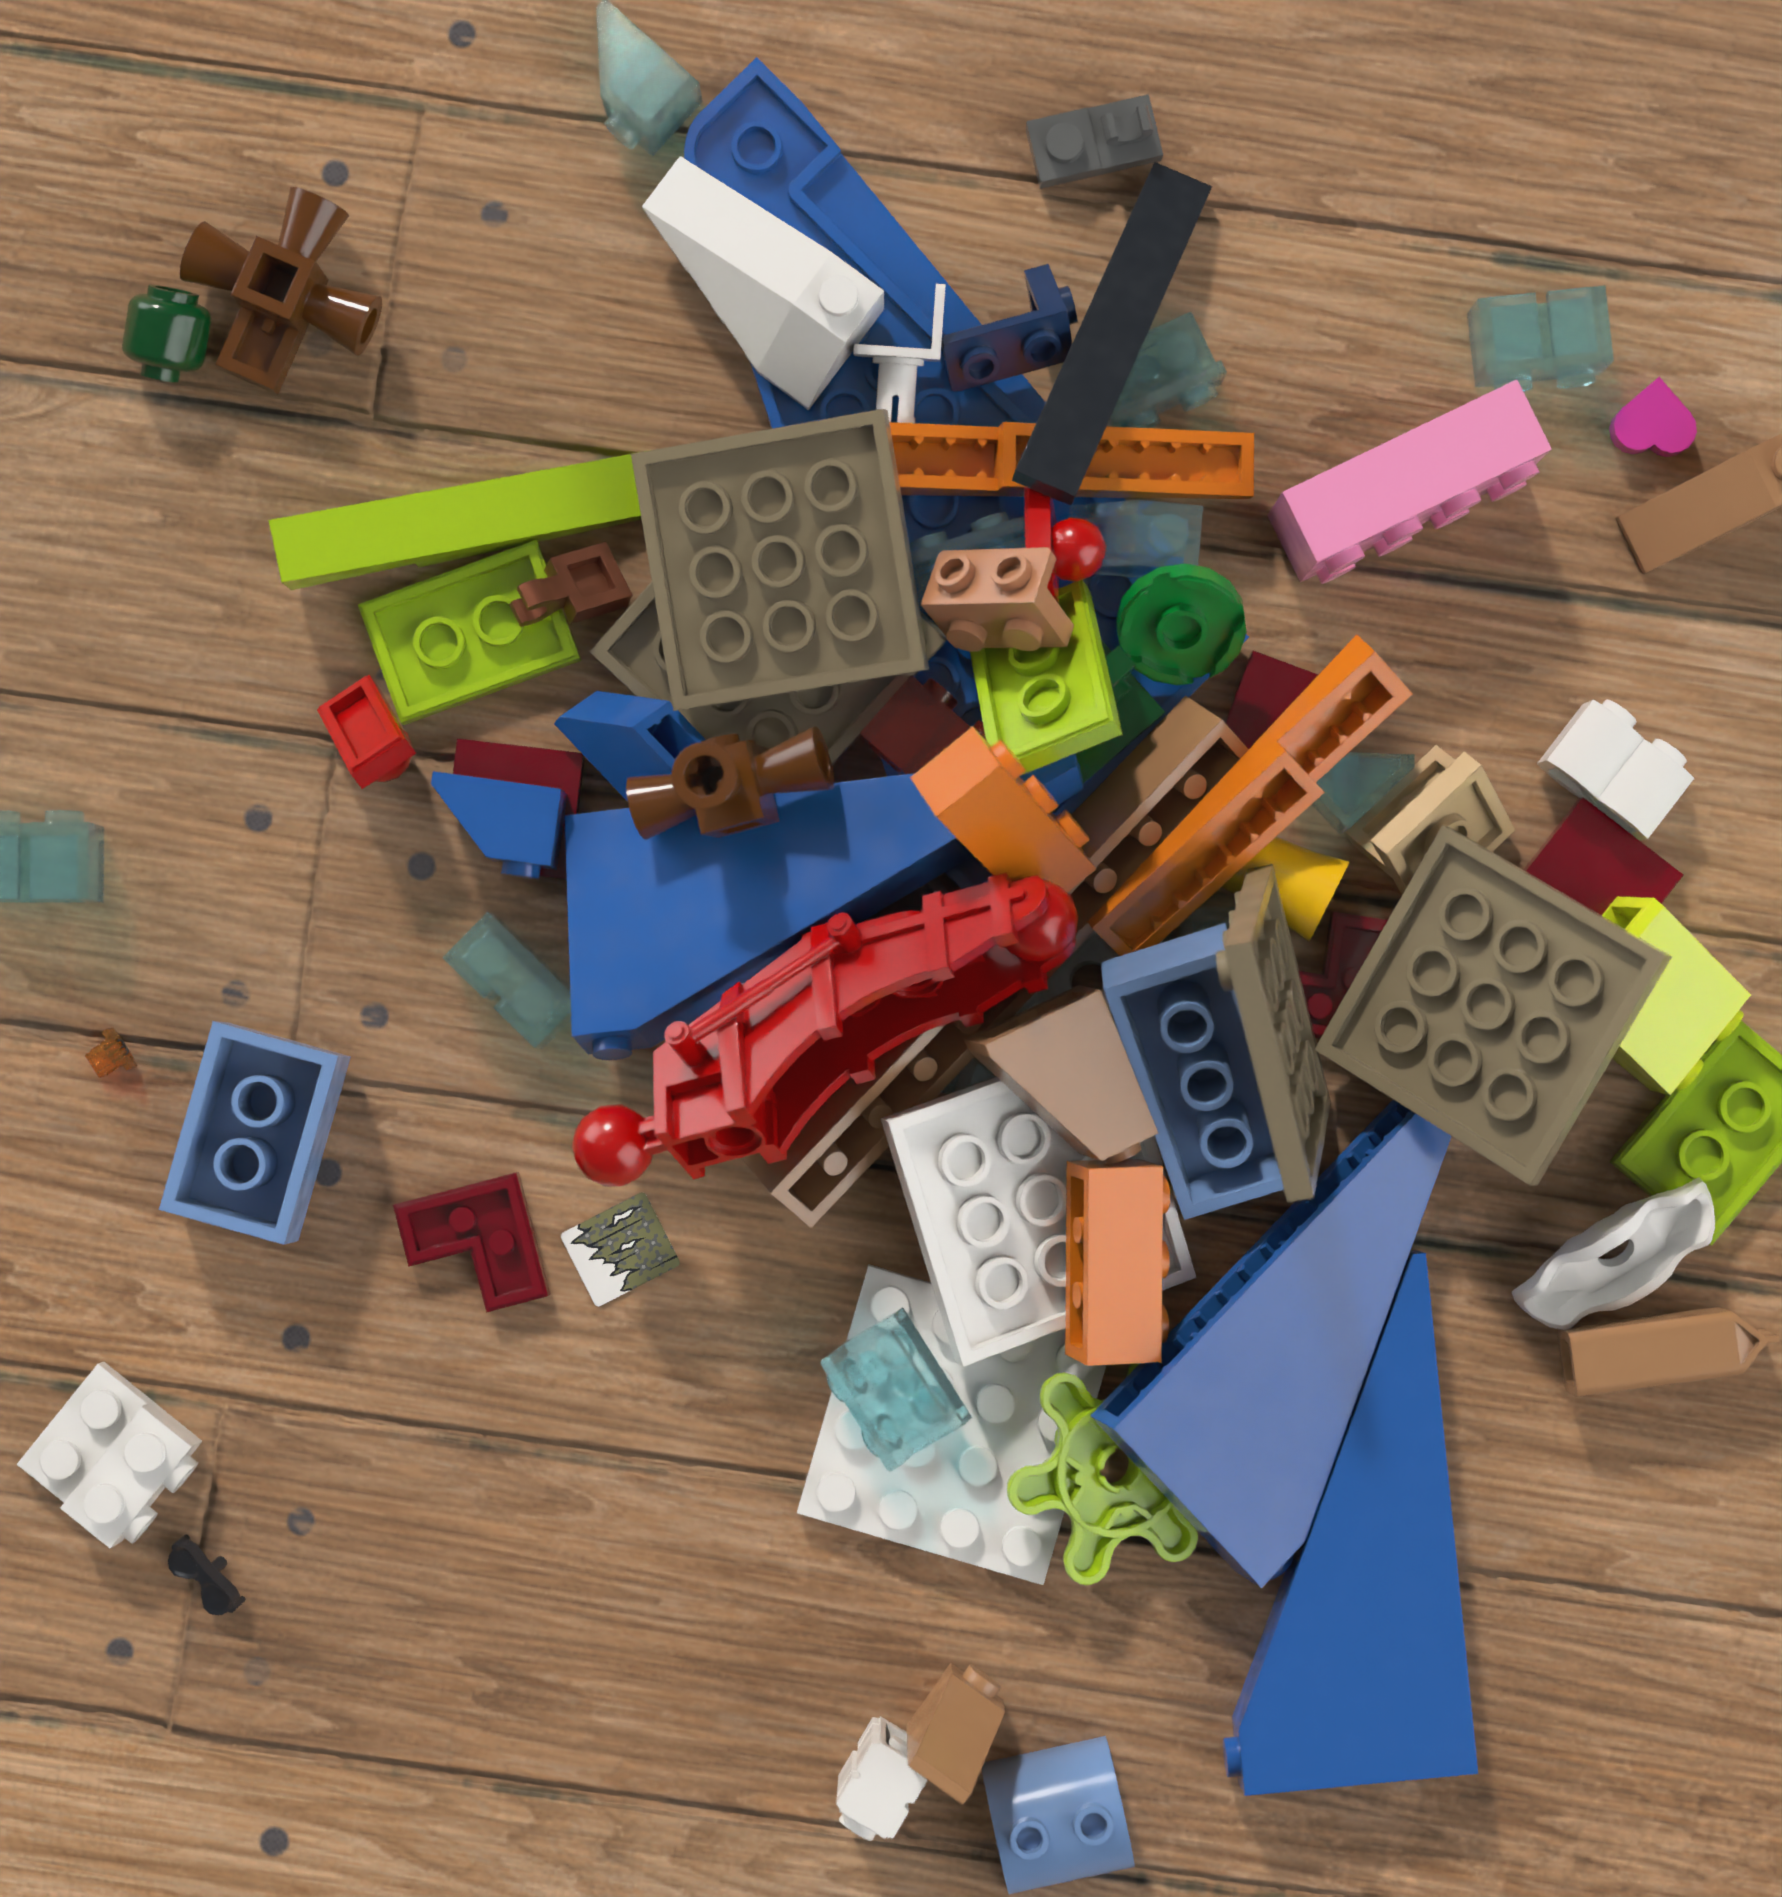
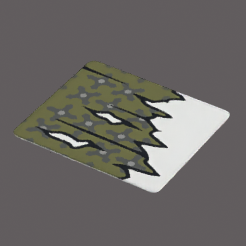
[561,1192,680,1306]

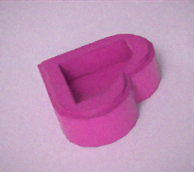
[1609,377,1697,457]

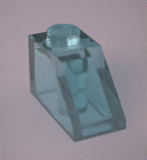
[596,0,703,157]
[1068,500,1203,578]

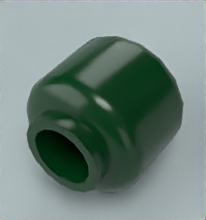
[122,285,211,382]

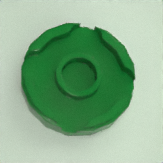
[1116,563,1247,685]

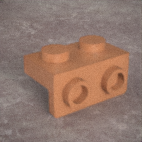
[921,547,1074,652]

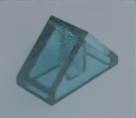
[1312,753,1415,834]

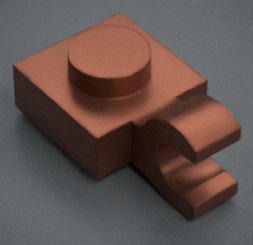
[510,542,633,626]

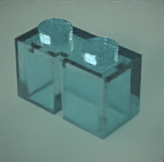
[1467,285,1614,392]
[0,810,104,903]
[443,912,571,1049]

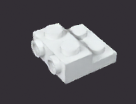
[17,1362,202,1548]

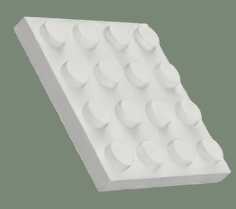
[881,1035,1196,1367]
[797,1264,1106,1585]

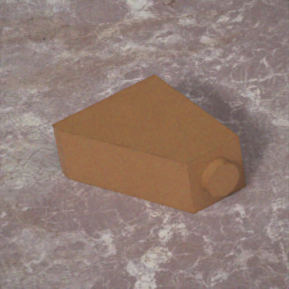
[964,985,1159,1164]

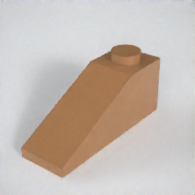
[1615,433,1782,575]
[907,1663,1005,1805]

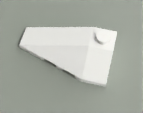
[642,156,884,410]

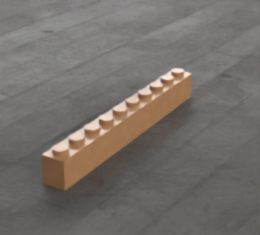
[743,696,1249,1228]

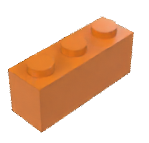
[910,727,1096,893]
[1065,1159,1170,1366]

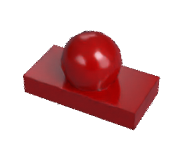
[1024,487,1106,604]
[317,674,416,789]

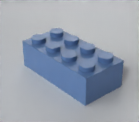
[1101,923,1284,1220]

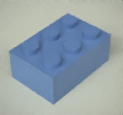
[159,1021,351,1245]

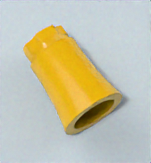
[1222,836,1349,941]

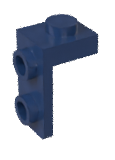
[941,264,1078,392]

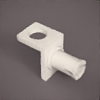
[853,284,946,423]

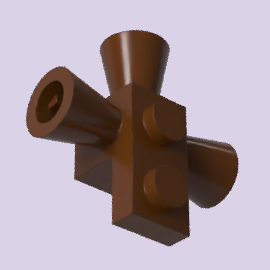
[180,187,382,395]
[626,726,834,840]

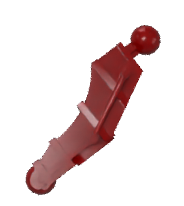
[571,872,1078,1187]

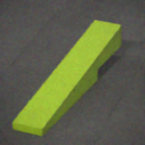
[268,454,642,590]

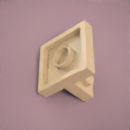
[1344,745,1515,895]

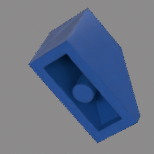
[431,771,568,879]

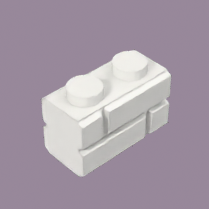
[836,1716,927,1840]

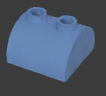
[982,1736,1135,1895]

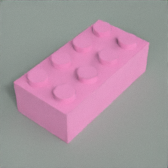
[1267,379,1552,584]

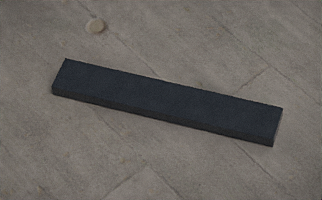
[1012,161,1212,506]

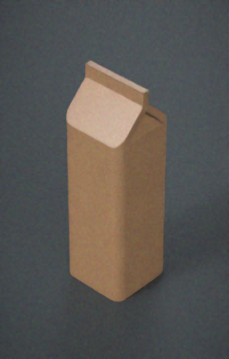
[1557,1307,1780,1397]

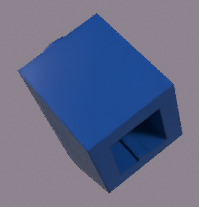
[554,691,706,802]

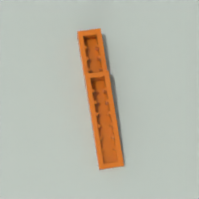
[890,422,1254,499]
[1088,634,1413,956]

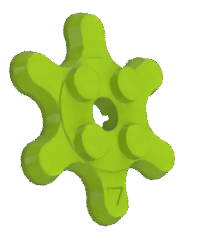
[1007,1363,1198,1585]

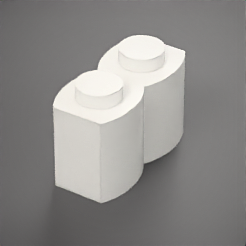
[1537,699,1694,841]

